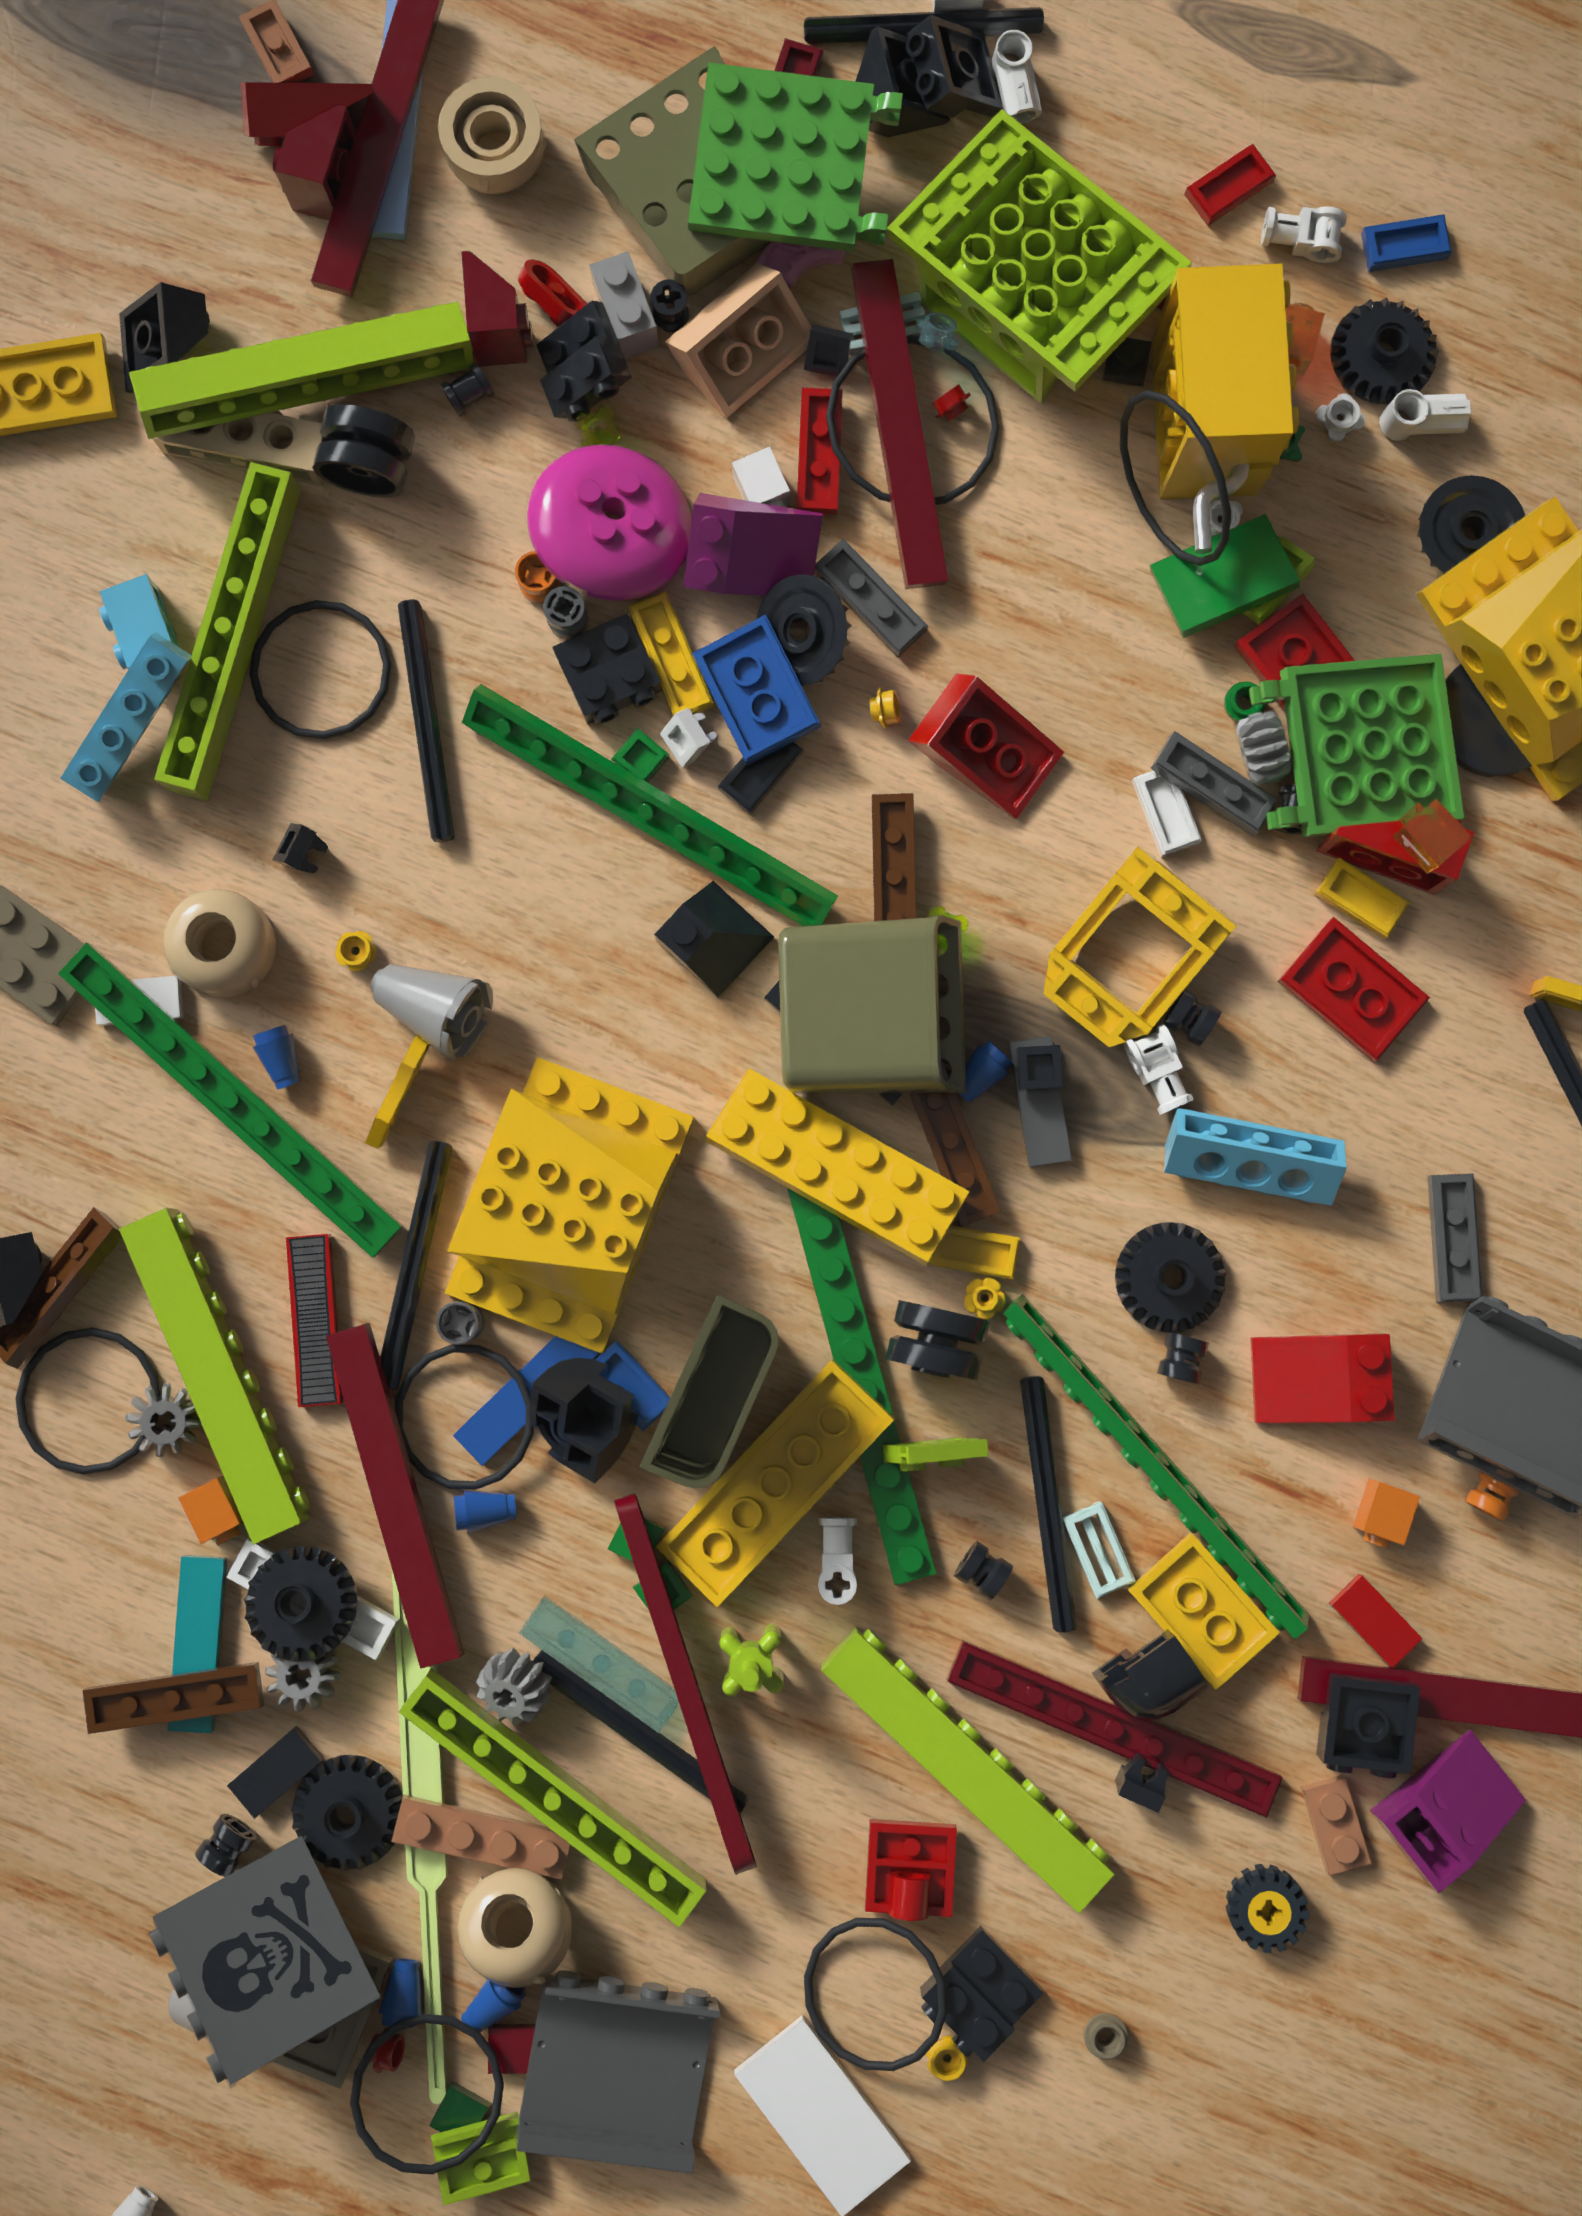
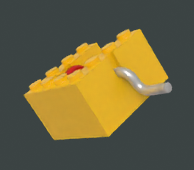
[1151,263,1299,554]

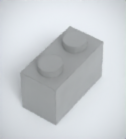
[590,251,659,359]

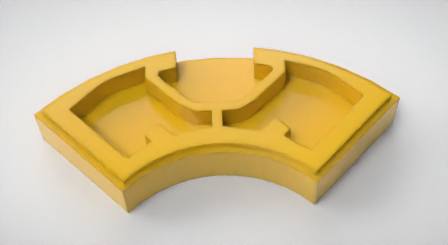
[365,1036,430,1149]

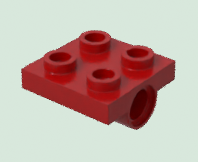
[865,1819,957,1921]

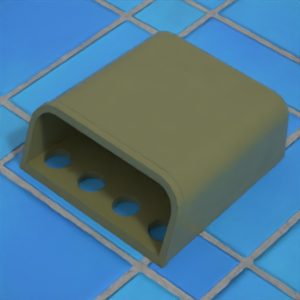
[574,46,772,296]
[778,915,967,1094]
[639,1295,779,1489]

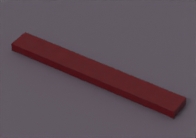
[311,0,444,297]
[851,259,948,590]
[326,1323,465,1669]
[946,1639,1283,1818]
[1297,1655,1582,1738]

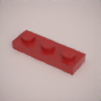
[796,387,843,515]

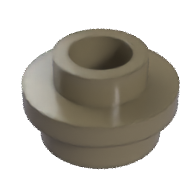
[1084,2013,1128,2060]

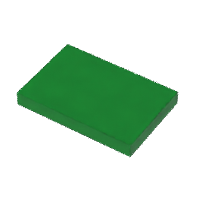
[1150,514,1300,638]

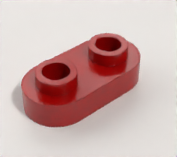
[518,259,587,327]

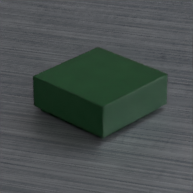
[429,2081,490,2132]

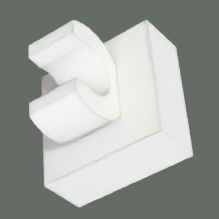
[660,708,717,768]

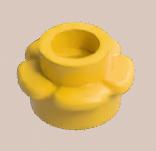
[869,687,900,729]
[335,931,377,972]
[964,1277,1006,1319]
[926,2035,969,2081]

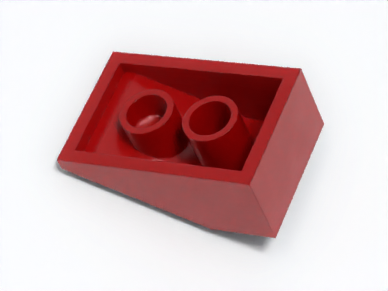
[240,82,373,146]
[908,673,1064,819]
[1316,816,1474,895]
[1250,1333,1395,1423]

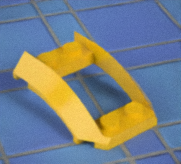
[1043,846,1237,1047]

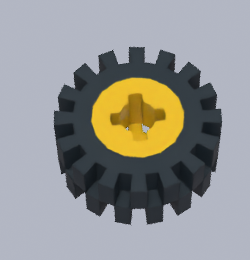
[1226,1864,1309,1953]

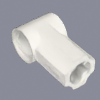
[991,30,1042,125]
[1379,389,1471,441]

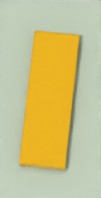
[628,591,714,716]

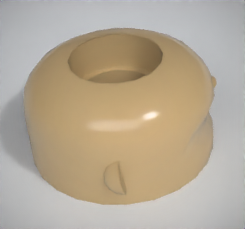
[438,77,546,194]
[163,889,277,998]
[458,1868,572,1988]

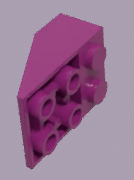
[1370,1729,1526,1893]

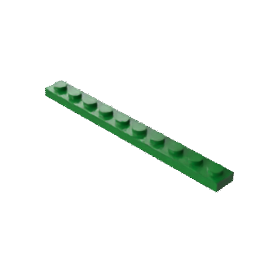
[462,684,838,926]
[58,942,403,1258]
[787,1188,936,1585]
[1003,1294,1309,1639]

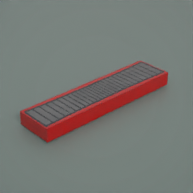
[286,1234,343,1407]

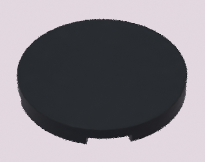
[1445,664,1532,777]

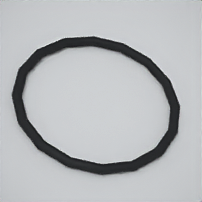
[249,600,391,739]
[15,1327,161,1475]
[394,1344,534,1490]
[804,1918,948,2071]
[350,2014,504,2174]

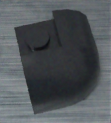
[529,1358,639,1483]
[1092,1629,1209,1720]

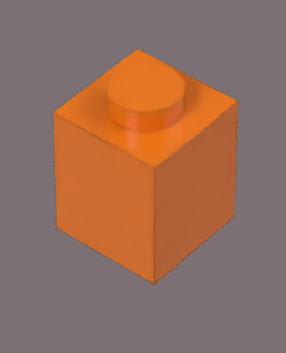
[178,1476,243,1546]
[1353,1478,1420,1549]

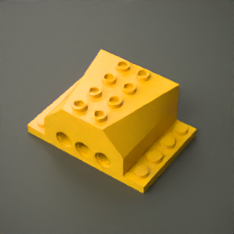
[1415,496,1582,801]
[445,1057,695,1354]

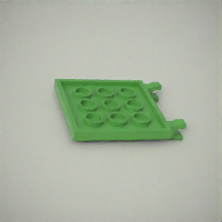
[688,62,903,252]
[1249,654,1464,837]

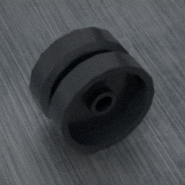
[312,404,415,498]
[885,1300,990,1380]

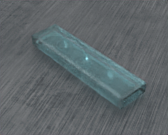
[518,1595,679,1733]

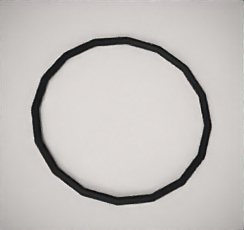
[826,335,1000,505]
[1120,390,1231,566]

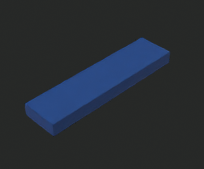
[453,1336,599,1466]

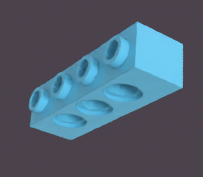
[60,632,192,802]
[1164,1108,1347,1206]

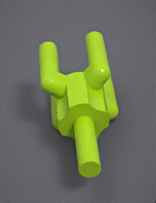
[720,1624,784,1696]

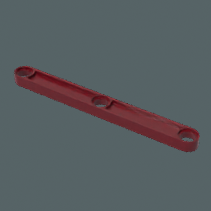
[614,1493,757,1875]

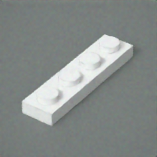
[227,1538,400,1660]

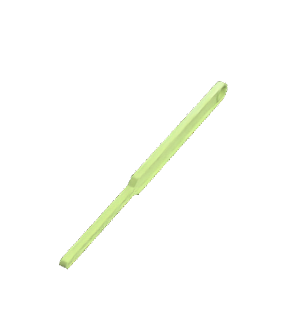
[392,1571,448,2105]

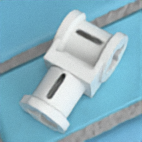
[1260,207,1347,263]
[1124,1024,1194,1115]
[818,1517,857,1605]

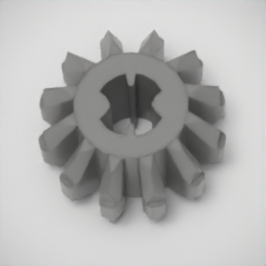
[1236,711,1292,785]
[126,1383,201,1457]
[476,1648,552,1726]
[265,1654,341,1712]

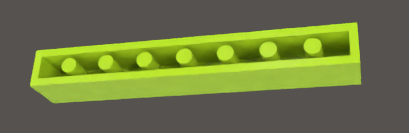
[129,301,473,439]
[154,462,301,802]
[119,1208,311,1545]
[821,1626,1115,1914]
[399,1668,706,1928]

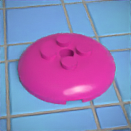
[527,445,692,601]

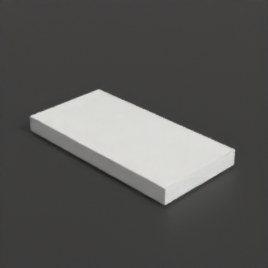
[734,2015,911,2216]

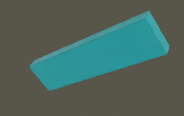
[167,1555,228,1733]

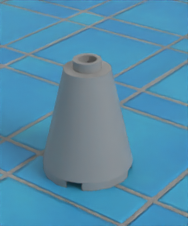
[371,964,493,1060]

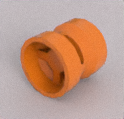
[515,551,561,604]
[1465,1472,1520,1522]

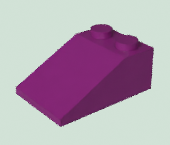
[683,493,823,596]

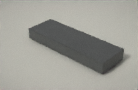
[815,539,928,658]
[1150,731,1278,836]
[1008,1036,1071,1167]
[1427,1173,1482,1302]

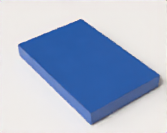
[692,614,822,765]

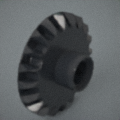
[1330,297,1439,404]
[1417,475,1525,574]
[756,575,852,686]
[1115,1222,1227,1333]
[244,1546,358,1662]
[291,1755,403,1872]

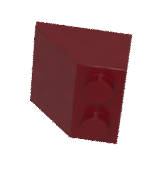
[273,104,356,221]
[461,251,534,367]

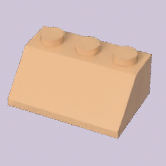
[665,263,811,418]

